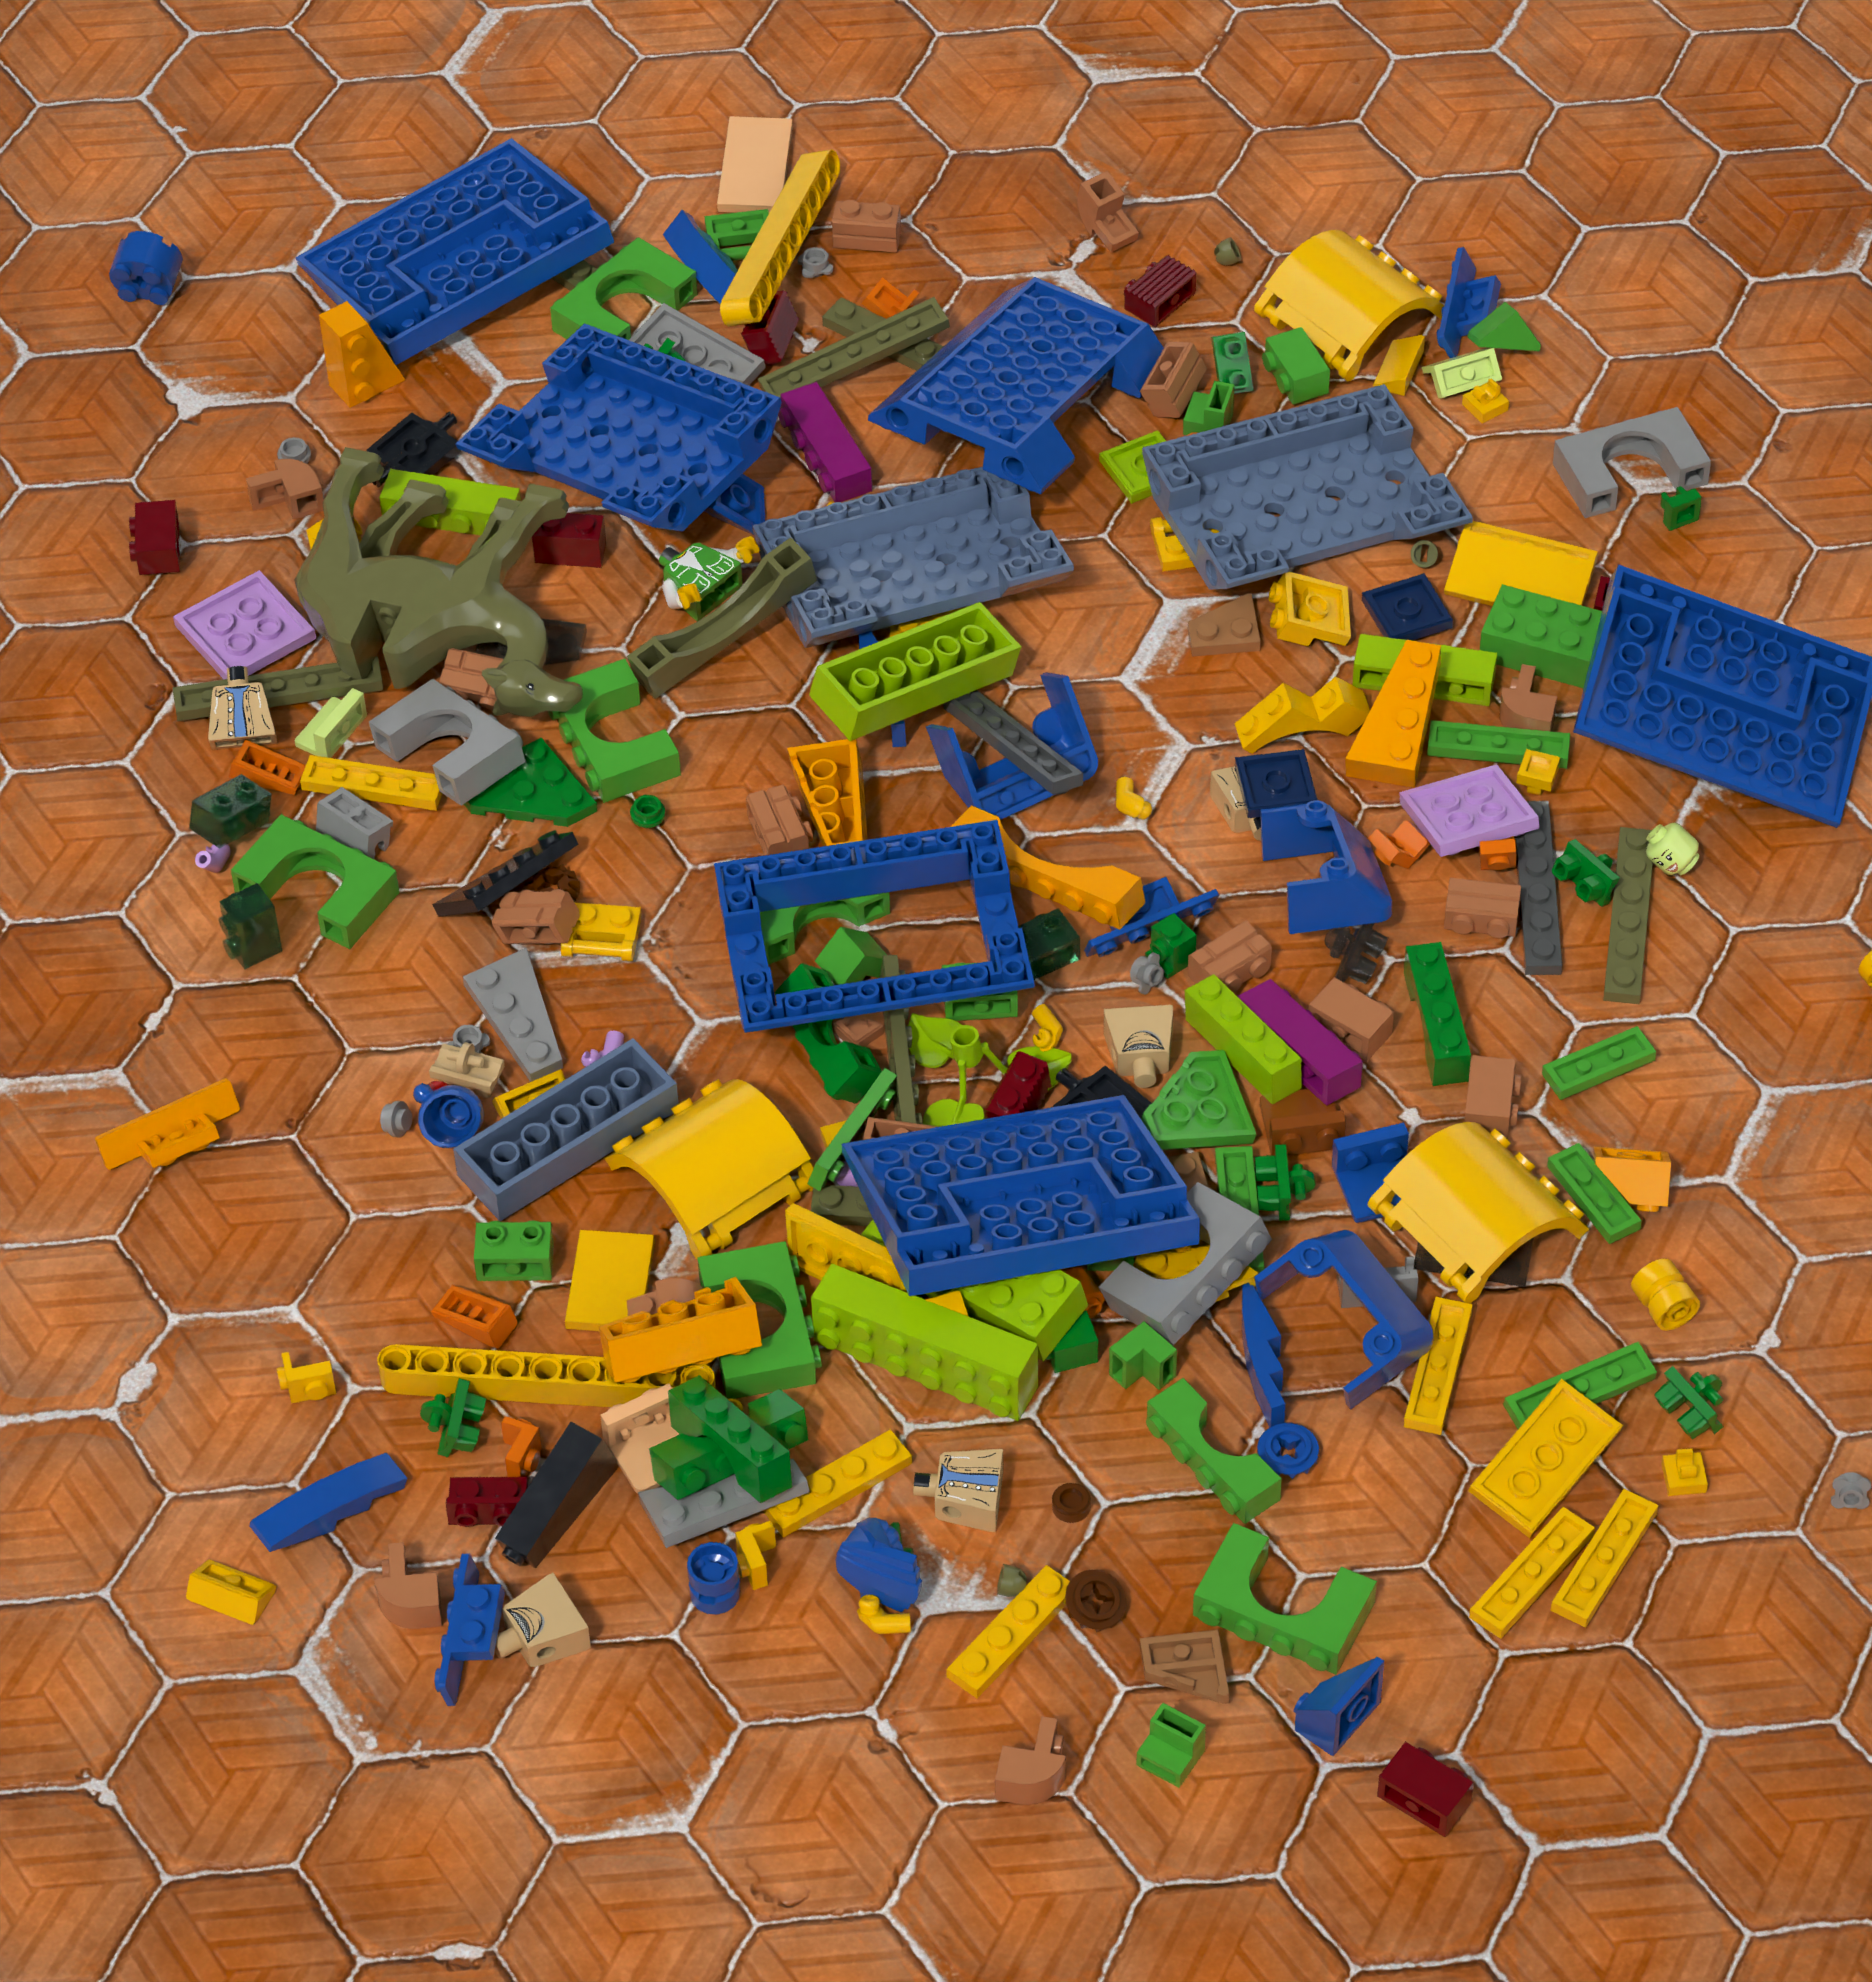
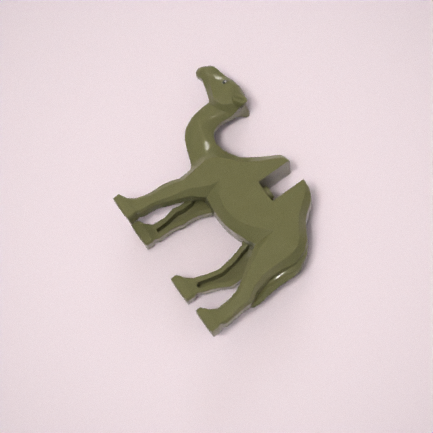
[295,447,583,717]

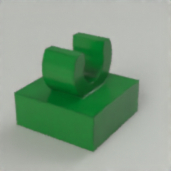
[1660,486,1702,531]

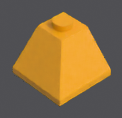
[1593,1146,1671,1212]

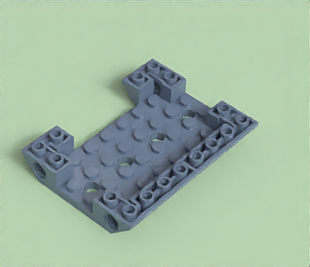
[1142,384,1473,590]
[752,467,1074,648]

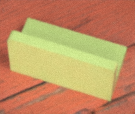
[1422,348,1502,398]
[294,688,367,758]

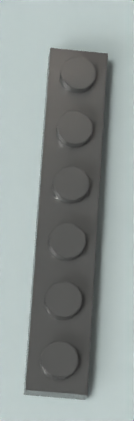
[943,690,1083,795]
[1514,801,1562,975]

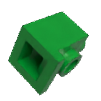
[1145,913,1196,979]

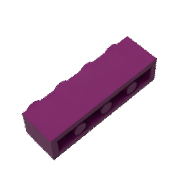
[778,382,872,502]
[1237,979,1363,1106]

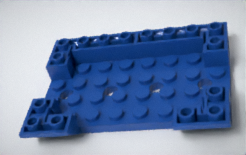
[868,277,1164,494]
[456,323,782,531]

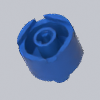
[109,231,183,305]

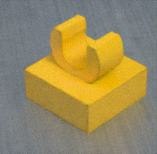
[1462,378,1509,424]
[1516,749,1560,796]
[1661,1448,1708,1496]

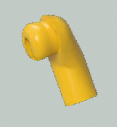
[1116,777,1152,820]
[1032,1004,1063,1052]
[857,1595,911,1634]

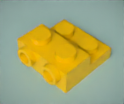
[1269,572,1351,647]

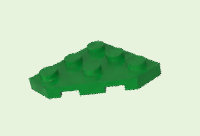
[463,738,597,827]

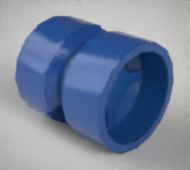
[687,1542,740,1615]

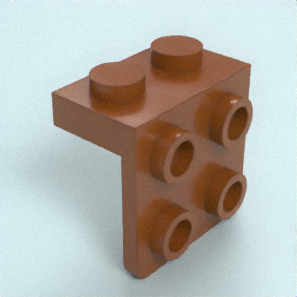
[1260,1089,1346,1155]

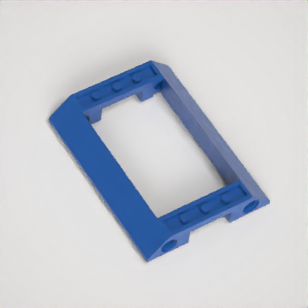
[714,820,1035,1033]

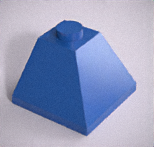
[703,473,765,535]
[1294,1657,1384,1756]

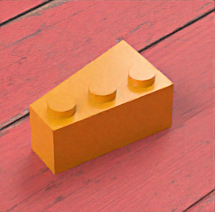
[319,301,405,408]

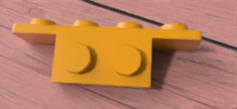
[95,1078,240,1170]

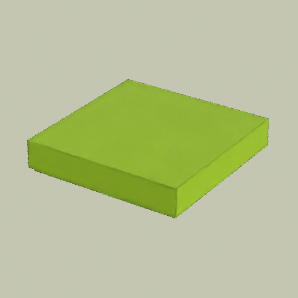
[1099,430,1166,504]

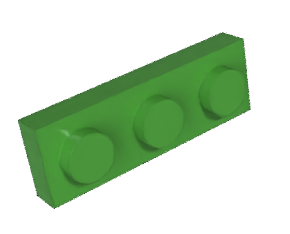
[1542,1026,1656,1100]
[1547,1143,1642,1244]

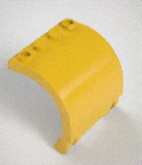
[1254,230,1445,381]
[605,1079,814,1259]
[1367,1122,1589,1304]

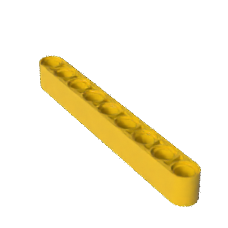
[720,149,840,327]
[377,1344,716,1407]

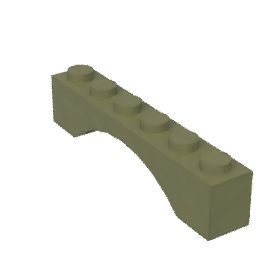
[627,537,817,699]

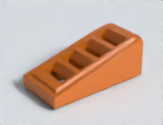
[229,739,306,795]
[431,1284,518,1349]

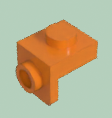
[862,277,919,319]
[1368,820,1430,869]
[1479,836,1516,870]
[501,1416,542,1477]

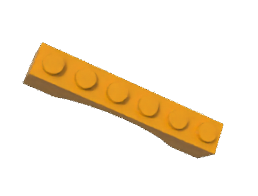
[950,805,1145,930]

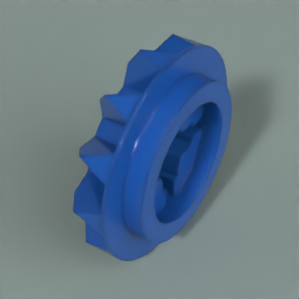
[1257,1423,1319,1479]

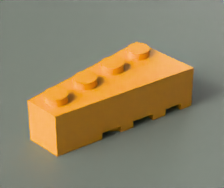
[1345,640,1441,788]
[787,739,868,846]
[599,1277,762,1383]

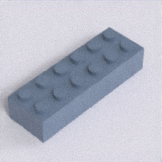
[453,1038,678,1221]

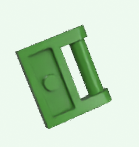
[704,209,769,261]

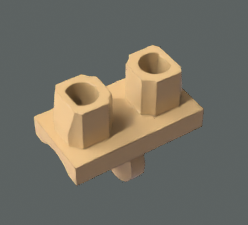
[429,1042,505,1098]

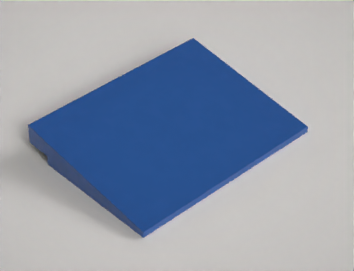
[295,138,614,365]
[1573,564,1872,828]
[842,1095,1200,1296]

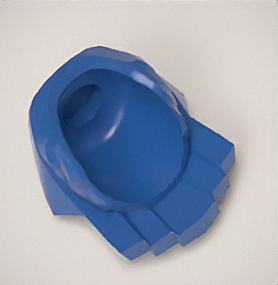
[835,1517,922,1612]

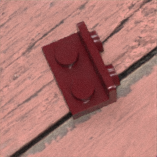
[446,1477,528,1527]

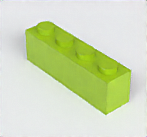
[379,469,521,536]
[1352,634,1497,706]
[1184,974,1302,1105]

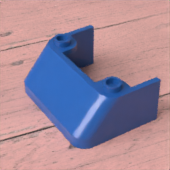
[926,672,1098,820]
[1260,800,1392,934]
[1254,1230,1434,1410]

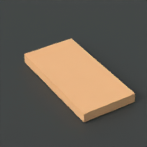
[717,116,793,213]

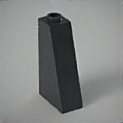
[495,1422,619,1568]

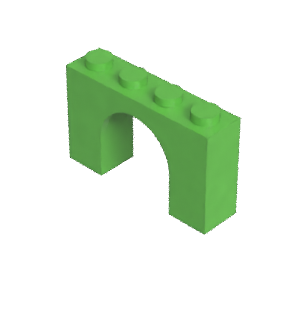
[550,237,698,340]
[548,659,681,803]
[231,814,399,949]
[697,1241,822,1399]
[1193,1523,1377,1675]

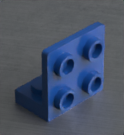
[1332,1122,1409,1223]

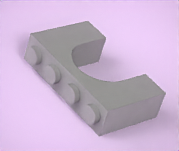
[1553,407,1711,518]
[369,679,525,806]
[1099,1182,1272,1346]

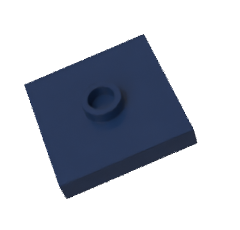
[1362,573,1453,640]
[1235,749,1317,818]

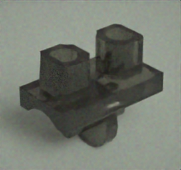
[1324,923,1388,984]

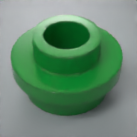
[630,795,665,828]

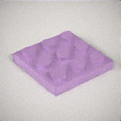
[173,570,316,679]
[1399,764,1539,857]

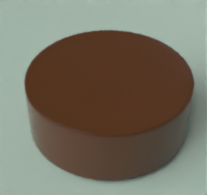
[1052,1483,1091,1523]

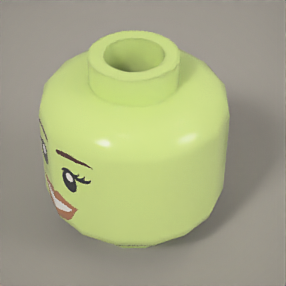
[1646,823,1700,875]

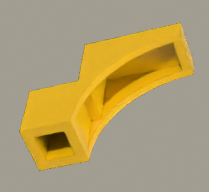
[1234,677,1370,754]

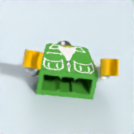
[659,536,761,622]

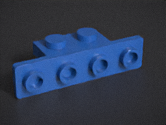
[1437,247,1501,358]
[1084,877,1220,957]
[435,1553,505,1706]

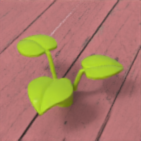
[908,1013,1072,1127]

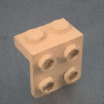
[600,1383,679,1493]

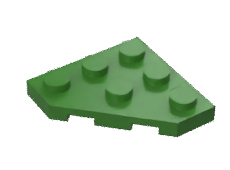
[1141,1050,1257,1150]

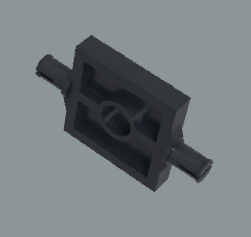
[366,412,462,487]
[1053,1066,1152,1119]

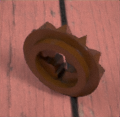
[523,864,580,902]
[1063,1570,1126,1633]

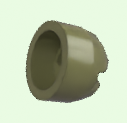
[1214,237,1241,266]
[1411,540,1438,568]
[997,1564,1027,1597]

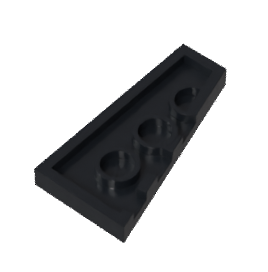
[432,830,578,917]

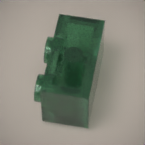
[189,774,272,848]
[218,883,282,969]
[1018,908,1080,980]

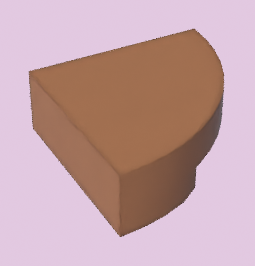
[832,1018,884,1047]

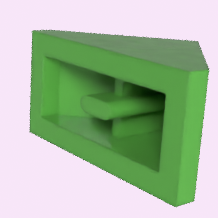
[1467,302,1541,351]

